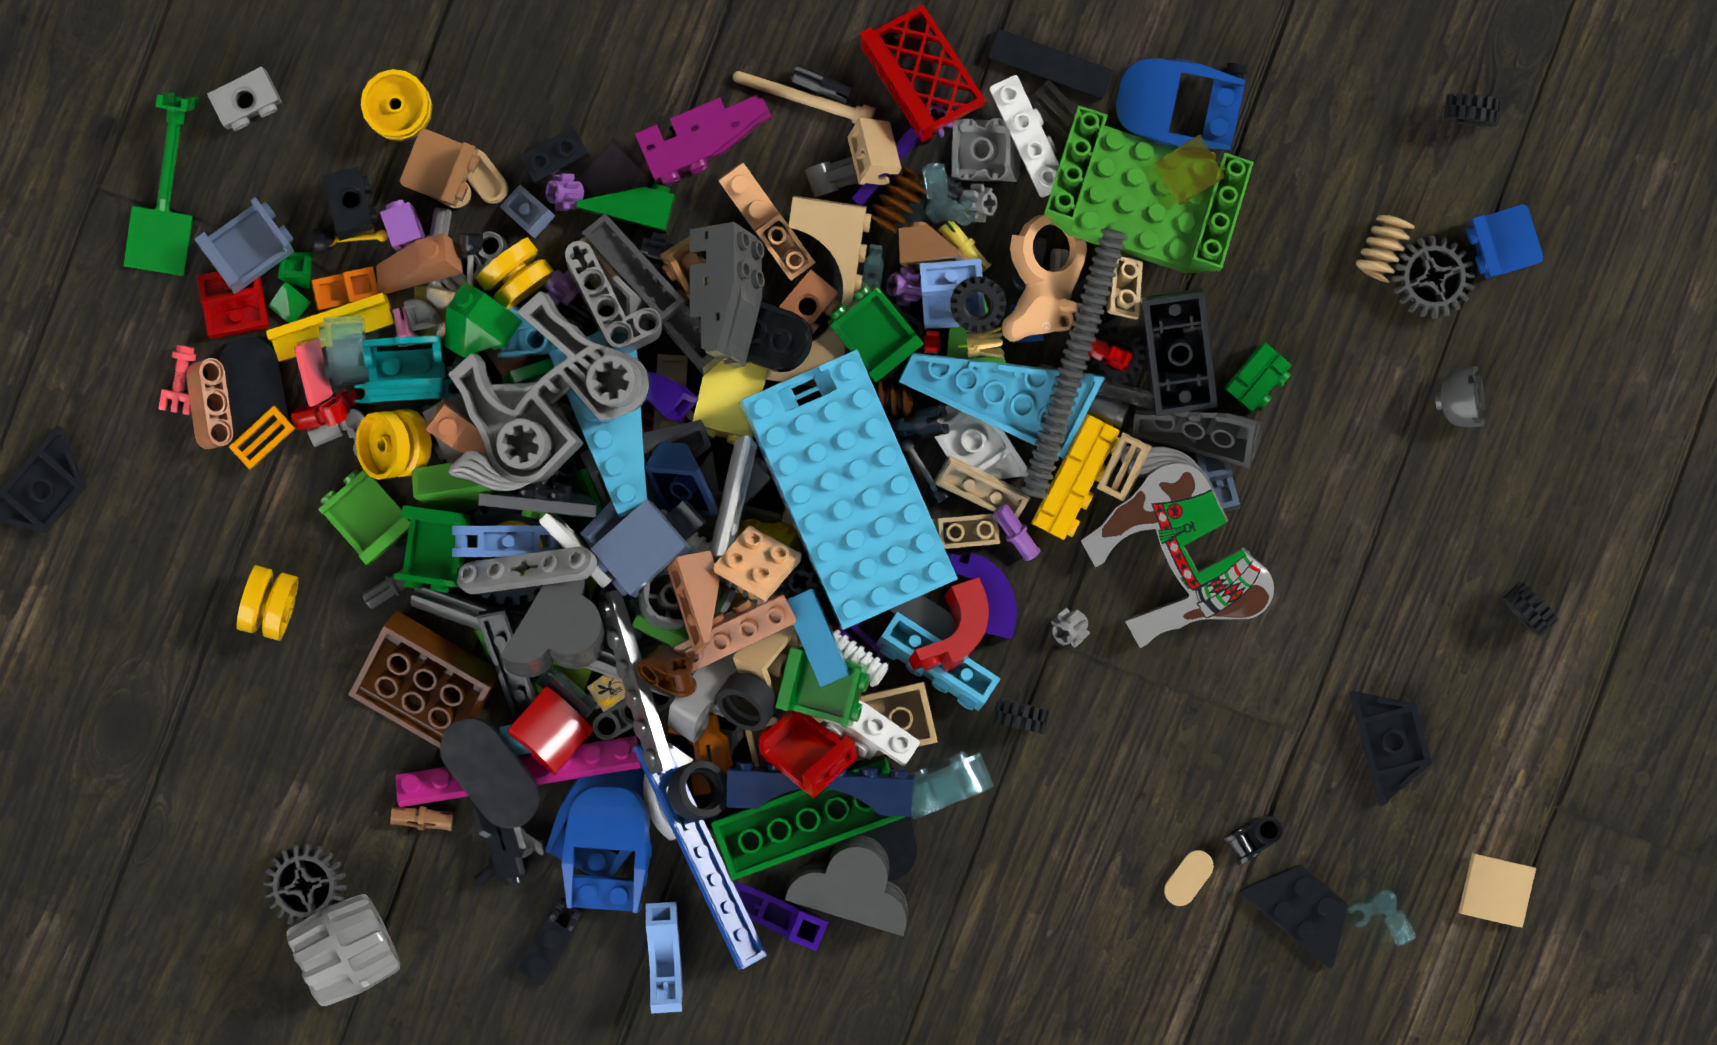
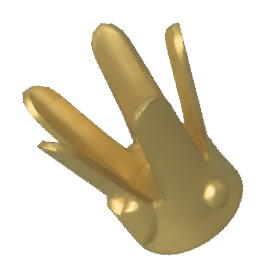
[958,327,1004,359]

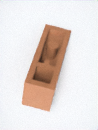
[376,233,463,294]
[426,397,487,456]
[667,550,720,654]

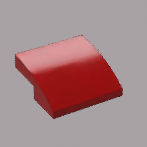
[197,271,270,340]
[508,686,593,775]

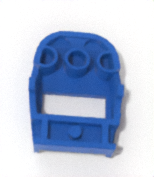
[1116,58,1246,152]
[545,766,645,877]
[562,786,653,913]

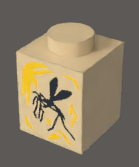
[586,675,626,712]

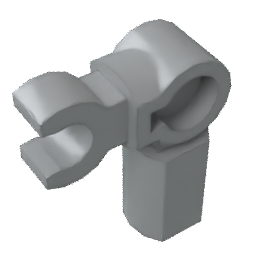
[307,408,365,456]

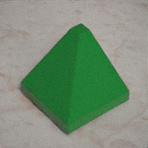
[278,252,312,289]
[269,282,312,323]

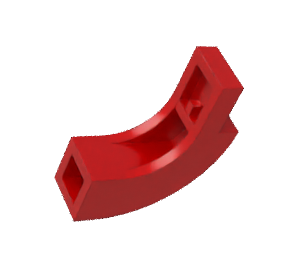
[908,577,989,672]

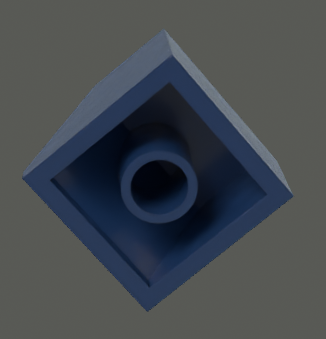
[644,441,719,516]

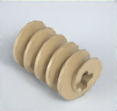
[1355,215,1415,283]

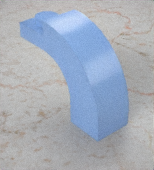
[646,902,683,1014]

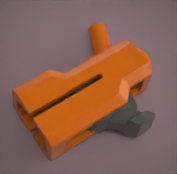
[668,712,744,796]

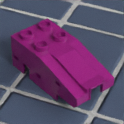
[635,95,772,187]

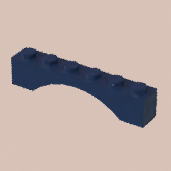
[726,761,916,817]

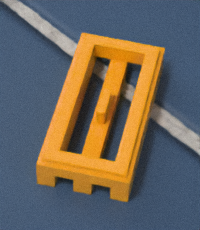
[229,406,296,470]

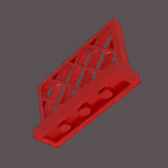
[860,4,986,142]

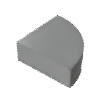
[403,299,442,331]

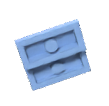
[920,259,985,330]

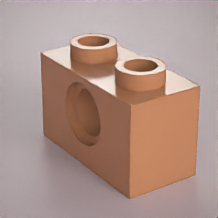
[779,269,840,335]

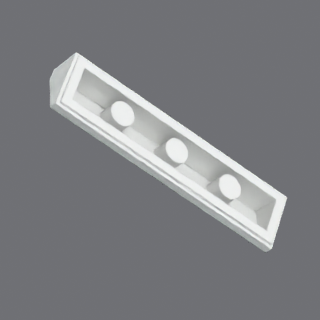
[710,435,758,561]

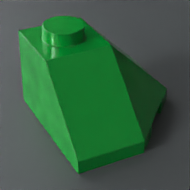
[444,282,523,358]

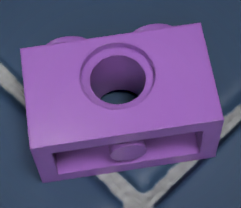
[380,200,426,252]

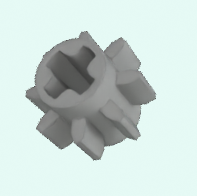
[959,184,997,222]
[1051,608,1090,648]

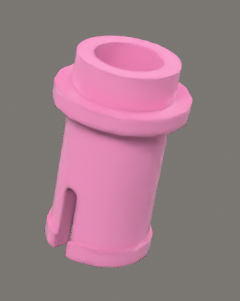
[392,307,418,347]

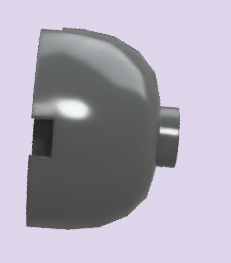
[1435,366,1485,428]
[638,566,685,630]

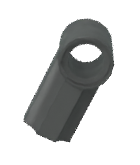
[805,157,858,199]

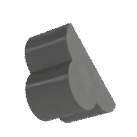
[500,579,606,678]
[785,836,908,936]

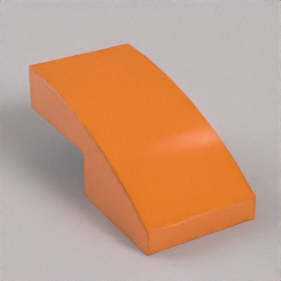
[311,266,378,311]

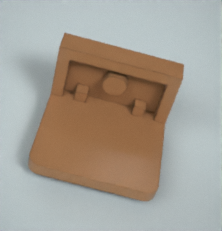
[400,129,480,207]

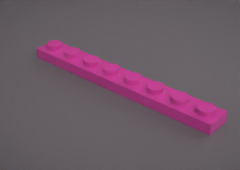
[396,736,641,807]

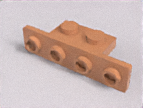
[674,595,797,673]

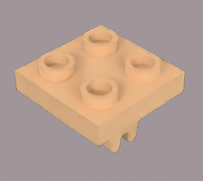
[714,525,801,601]

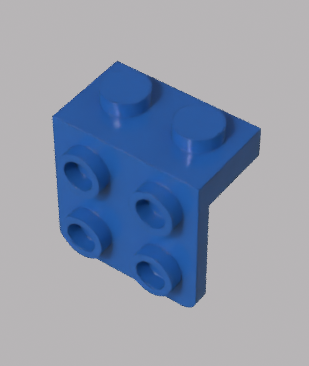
[1466,205,1543,279]

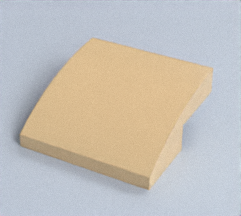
[1458,853,1536,928]

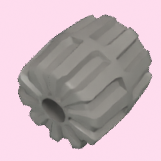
[287,894,400,1006]

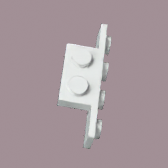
[989,75,1059,198]
[820,699,920,766]

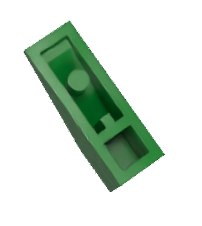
[576,184,675,233]

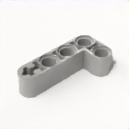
[565,241,662,354]
[667,652,738,743]

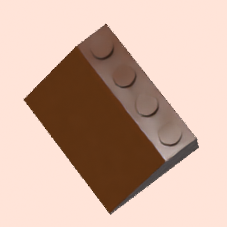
[348,610,499,748]

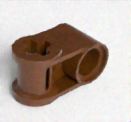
[636,645,697,697]

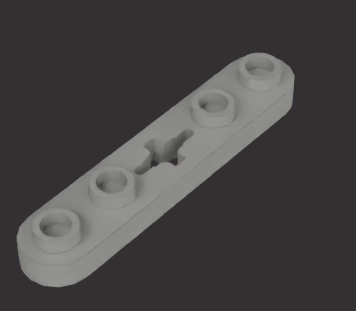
[456,546,597,594]

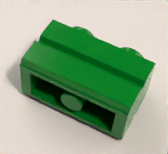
[1222,342,1292,413]

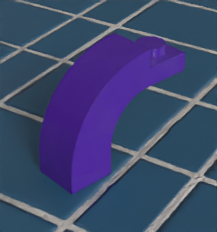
[641,372,699,422]
[946,552,1017,639]
[734,881,828,951]

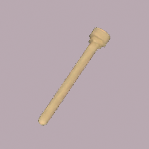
[732,71,876,124]

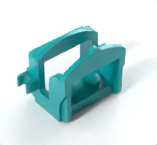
[354,336,455,404]

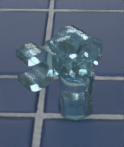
[922,163,975,226]
[861,244,884,289]
[1348,889,1416,947]

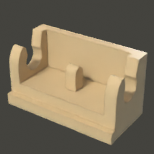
[848,117,902,185]

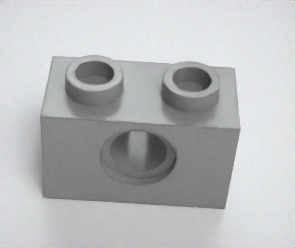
[207,66,282,131]

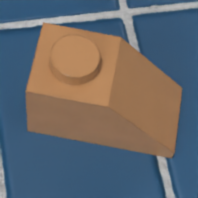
[899,222,968,271]

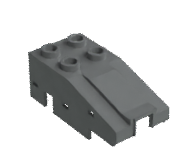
[690,222,765,369]

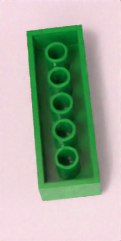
[711,757,905,881]

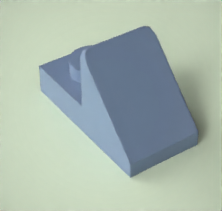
[500,185,555,238]

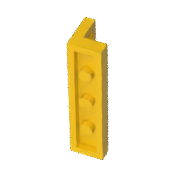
[266,293,395,362]

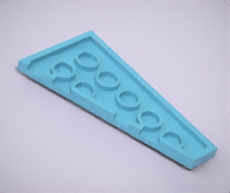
[549,332,647,518]
[898,353,1105,459]

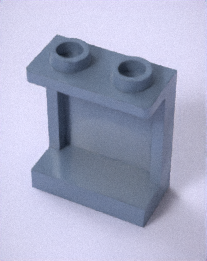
[195,197,294,294]
[590,499,692,598]

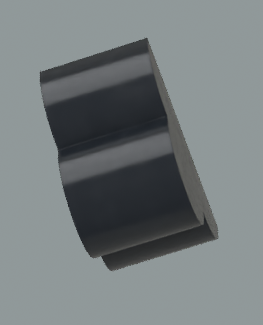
[1139,288,1218,416]

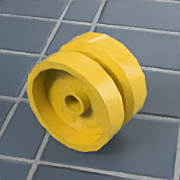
[361,69,433,141]
[476,237,555,310]
[355,409,432,480]
[236,565,299,641]

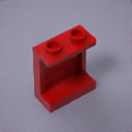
[758,710,857,798]

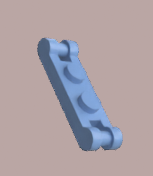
[452,526,563,557]

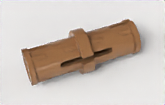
[390,806,454,831]

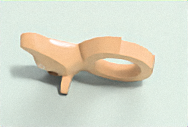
[1002,214,1087,342]

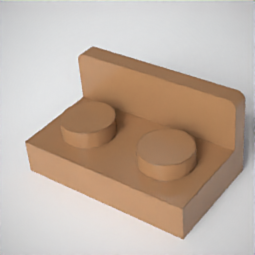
[660,236,708,308]

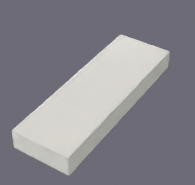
[539,512,614,588]

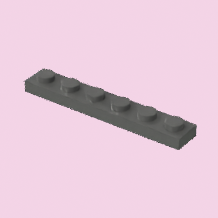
[597,590,674,774]

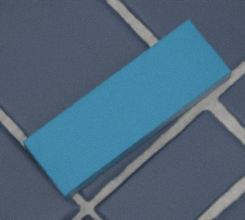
[787,589,851,687]

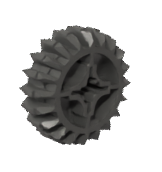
[1391,236,1475,319]
[263,844,347,925]

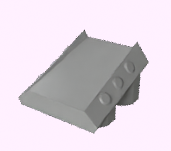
[952,118,1021,182]

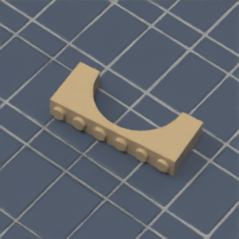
[766,196,872,387]

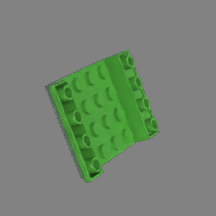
[1044,105,1254,274]

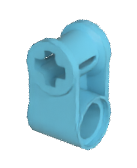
[497,325,556,358]

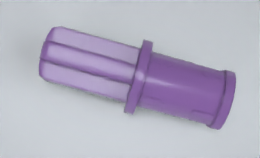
[993,504,1040,561]

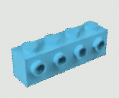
[876,612,1001,711]

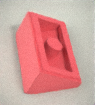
[294,338,332,406]

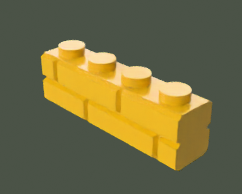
[1030,414,1120,540]

